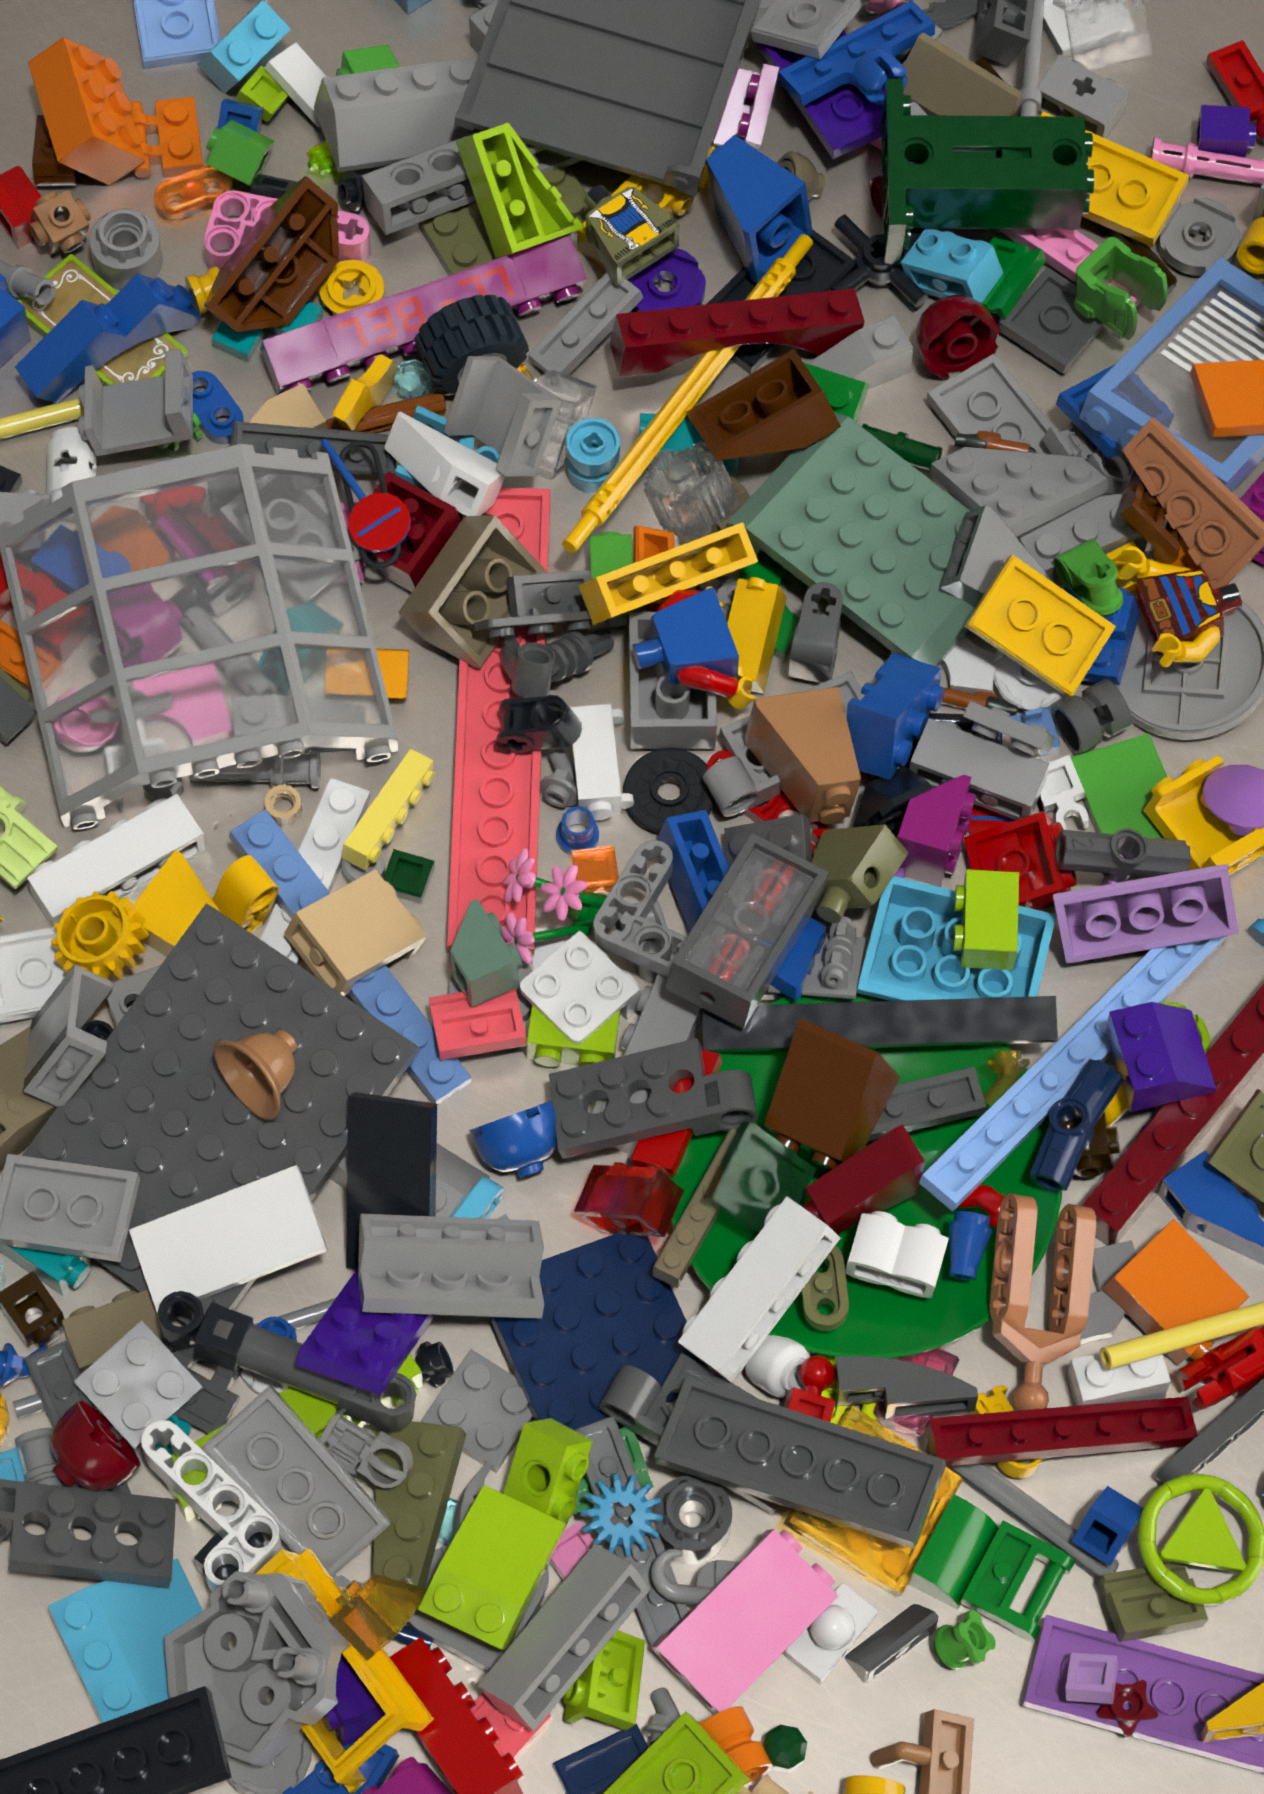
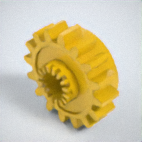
[51,891,149,980]

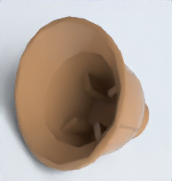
[213,1029,297,1120]

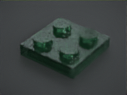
[703,1121,816,1237]

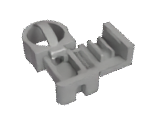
[1042,421,1134,494]
[319,1408,413,1488]

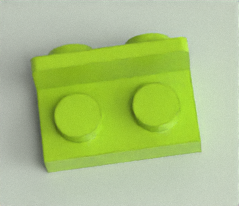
[563,1630,645,1730]

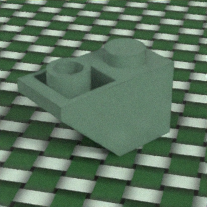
[450,899,522,1007]

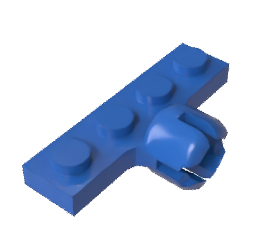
[778,0,935,106]

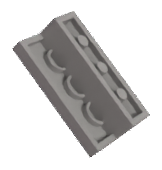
[358,1214,544,1319]

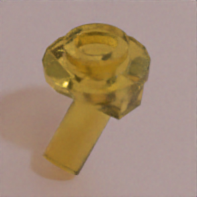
[983,1050,1030,1108]

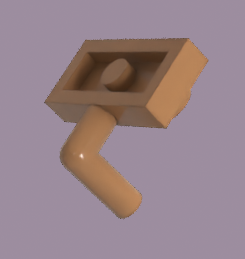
[871,1709,974,1794]

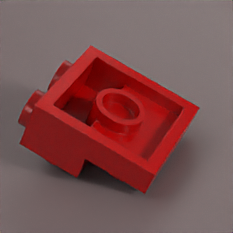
[964,811,1078,910]

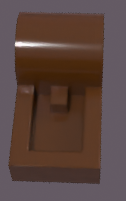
[32,115,77,186]

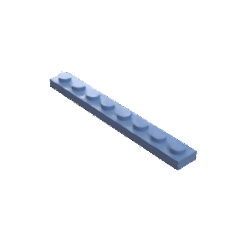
[229,809,472,1105]

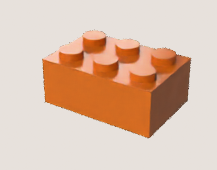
[28,37,146,185]

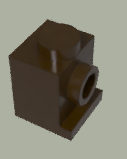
[0,1271,64,1348]

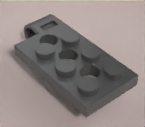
[549,1038,758,1158]
[599,1353,779,1514]
[0,1479,176,1588]

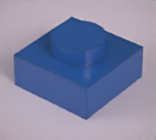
[218,99,264,133]

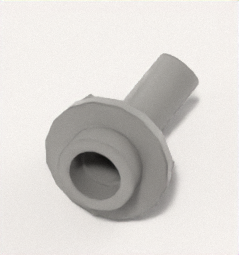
[540,749,578,807]
[643,1687,680,1745]

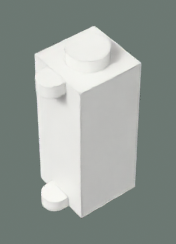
[570,704,634,820]

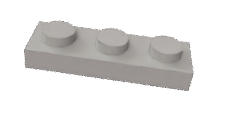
[527,272,643,385]

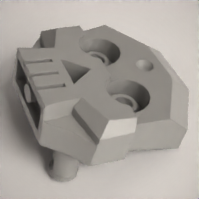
[164,1571,351,1766]

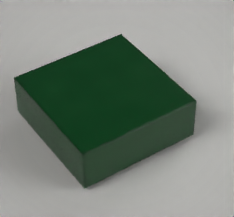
[383,849,435,904]

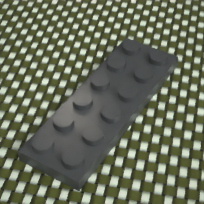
[654,1376,946,1549]

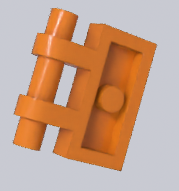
[130,96,204,178]

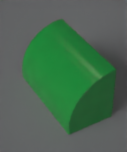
[909,1494,998,1610]

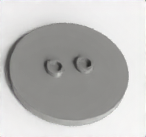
[1115,586,1264,740]

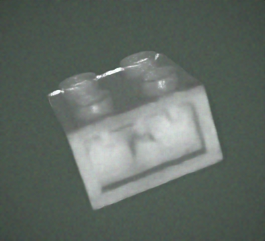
[1052,0,1152,71]

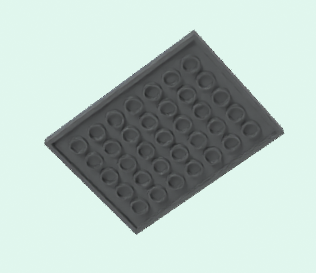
[22,903,420,1325]

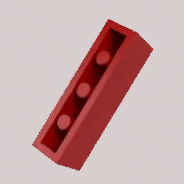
[390,1637,524,1794]

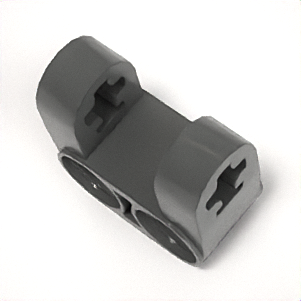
[788,582,842,683]

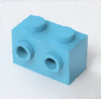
[901,228,1003,303]

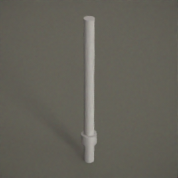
[1019,0,1044,116]

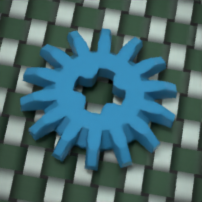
[580,1474,663,1557]

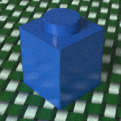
[1071,1486,1143,1566]

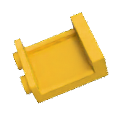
[1143,755,1264,876]

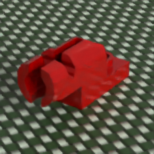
[1177,1326,1264,1410]

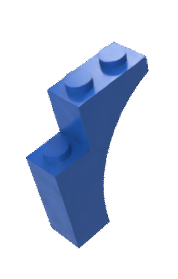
[15,273,202,403]

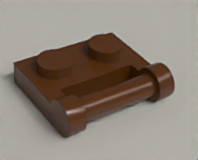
[1120,469,1180,564]

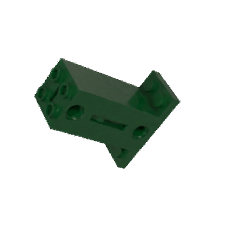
[881,79,1094,264]

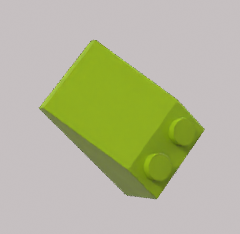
[418,1485,567,1651]

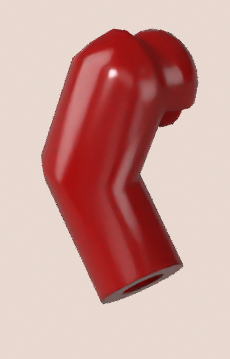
[958,1185,1005,1228]

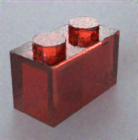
[574,1162,684,1237]

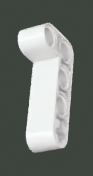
[141,1420,282,1592]

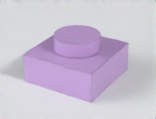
[1065,1652,1118,1704]

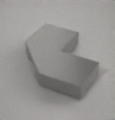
[1080,1240,1136,1344]

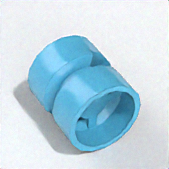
[566,418,620,493]

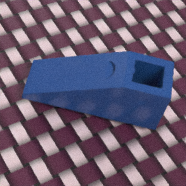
[1158,1151,1264,1265]

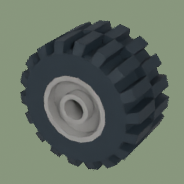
[415,294,529,397]

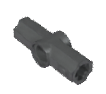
[1054,828,1191,881]

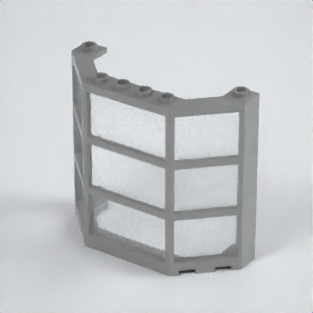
[0,444,399,830]

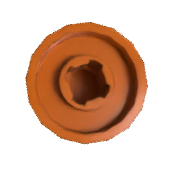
[700,1706,772,1786]

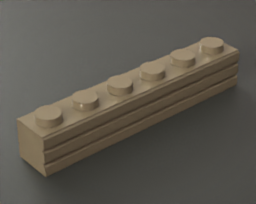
[653,1128,756,1288]

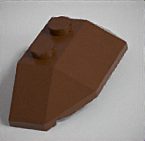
[204,176,339,332]

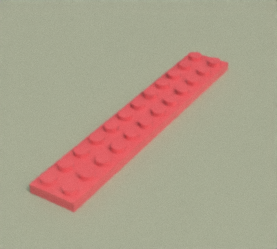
[447,487,551,955]

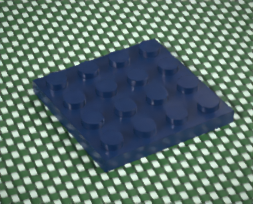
[489,1224,709,1430]

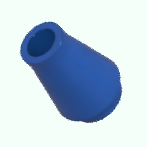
[948,1211,993,1280]

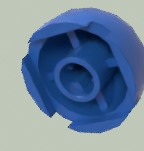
[469,1101,558,1178]

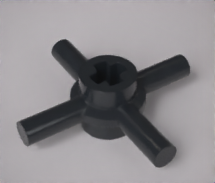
[830,214,931,307]

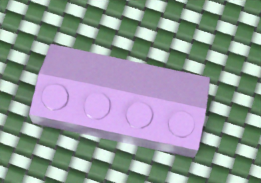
[1053,864,1239,964]

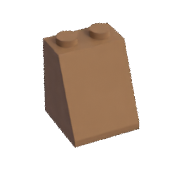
[745,687,861,824]

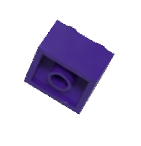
[1106,1002,1216,1112]

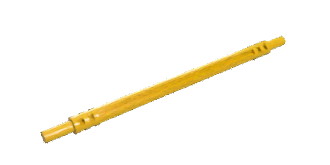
[562,234,813,553]

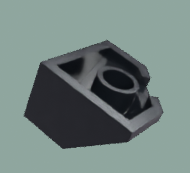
[853,766,932,838]

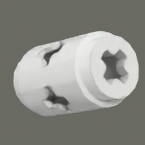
[46,427,96,520]

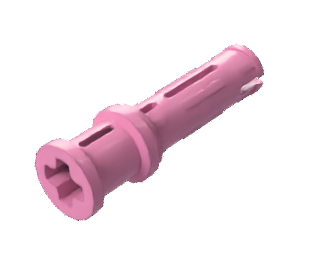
[1149,137,1264,185]

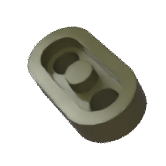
[801,1245,849,1331]

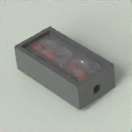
[665,833,829,1029]

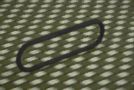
[339,441,401,569]

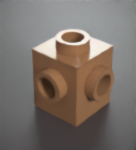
[29,190,91,257]

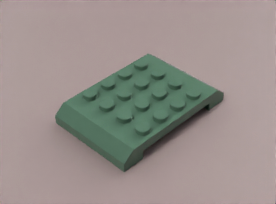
[725,413,976,667]

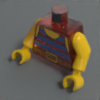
[1117,546,1242,668]

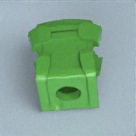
[1074,237,1168,340]

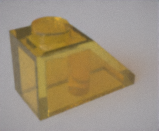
[328,1574,426,1661]

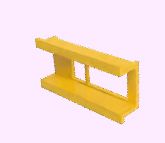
[256,1548,434,1793]

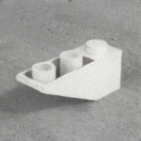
[384,411,505,516]

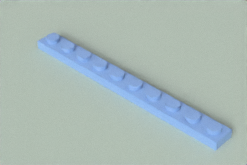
[919,936,1226,1212]

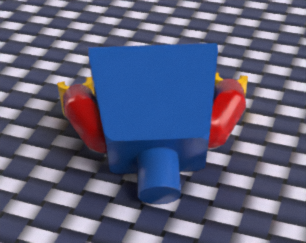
[632,586,756,709]

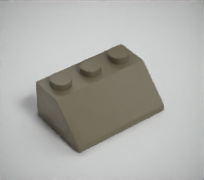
[903,32,1023,116]
[398,515,546,668]

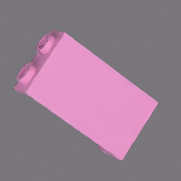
[650,1529,838,1714]

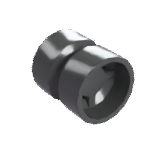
[1052,678,1132,755]

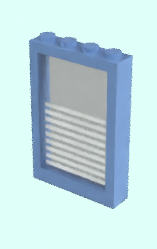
[1079,257,1264,492]

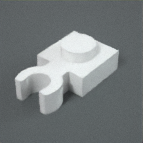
[1039,755,1089,830]

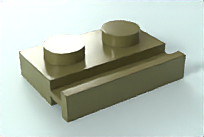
[1098,1562,1209,1642]

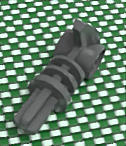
[500,628,614,698]

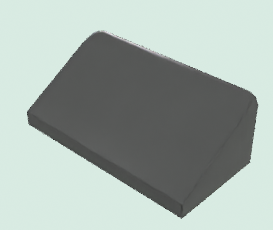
[845,1604,939,1683]

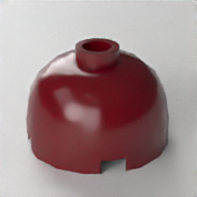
[916,295,1000,378]
[51,1400,141,1491]

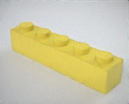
[342,748,435,870]

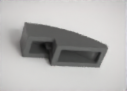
[834,1356,978,1419]

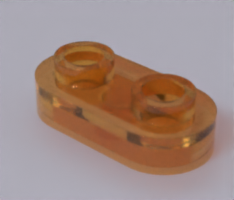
[154,165,233,222]

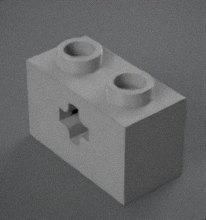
[1037,54,1129,139]

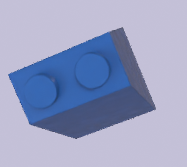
[706,135,813,284]

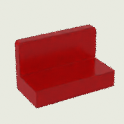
[0,166,58,249]

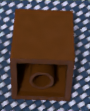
[764,1018,900,1171]

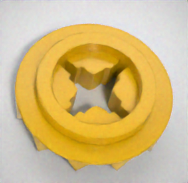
[319,260,385,315]

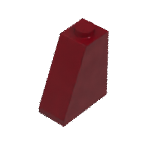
[801,1124,925,1234]

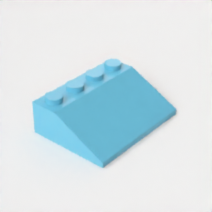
[857,876,1056,1001]
[48,1558,203,1723]

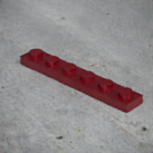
[925,1397,1198,1466]

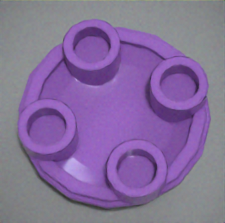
[1200,765,1264,836]

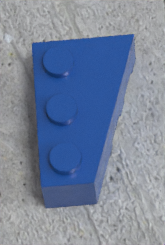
[846,653,945,780]

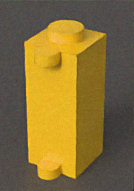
[727,577,787,695]

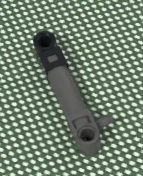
[158,1291,416,1431]

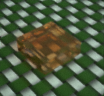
[571,846,619,893]

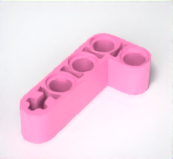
[204,191,371,270]

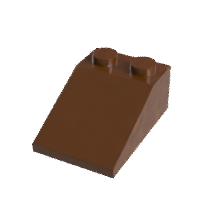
[686,349,841,461]

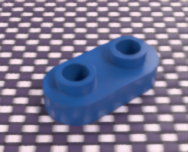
[192,371,244,445]

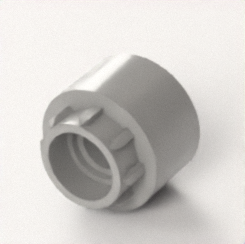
[89,209,163,290]

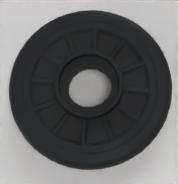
[623,748,715,833]

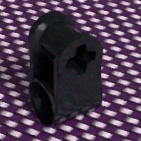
[496,695,582,753]

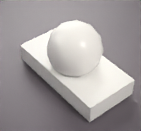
[784,1582,878,1684]

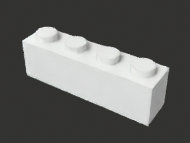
[27,794,206,927]
[678,1196,840,1383]

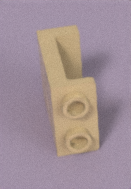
[284,869,427,996]

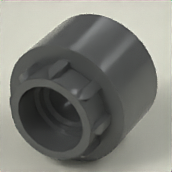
[653,1475,732,1564]

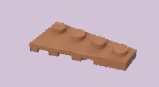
[1122,417,1264,596]

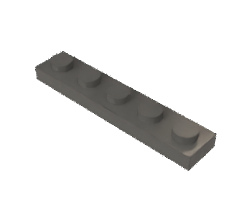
[574,1416,689,1646]

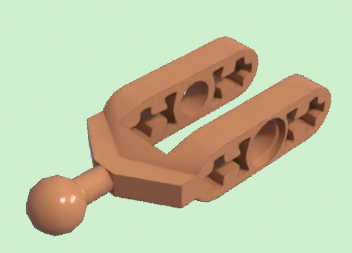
[990,1193,1096,1411]

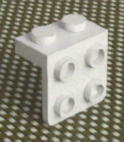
[520,931,640,1044]

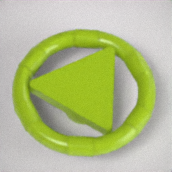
[1137,1474,1264,1605]

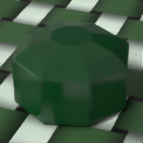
[763,1724,808,1774]

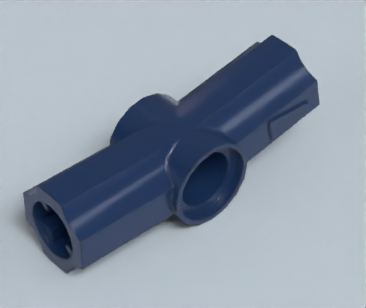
[1030,1059,1124,1192]

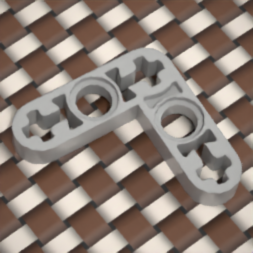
[593,840,687,977]

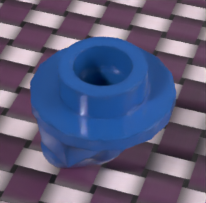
[0,1343,48,1388]

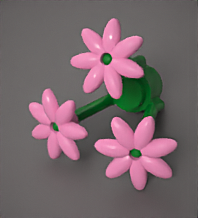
[501,848,607,969]

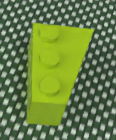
[456,122,585,258]

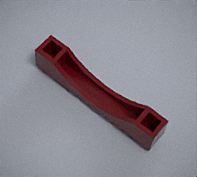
[610,288,865,377]

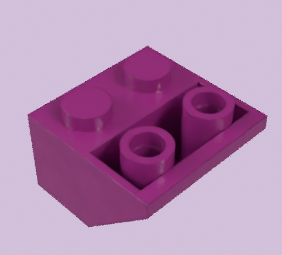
[897,774,976,887]

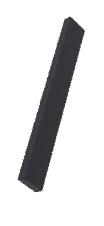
[702,996,1058,1053]

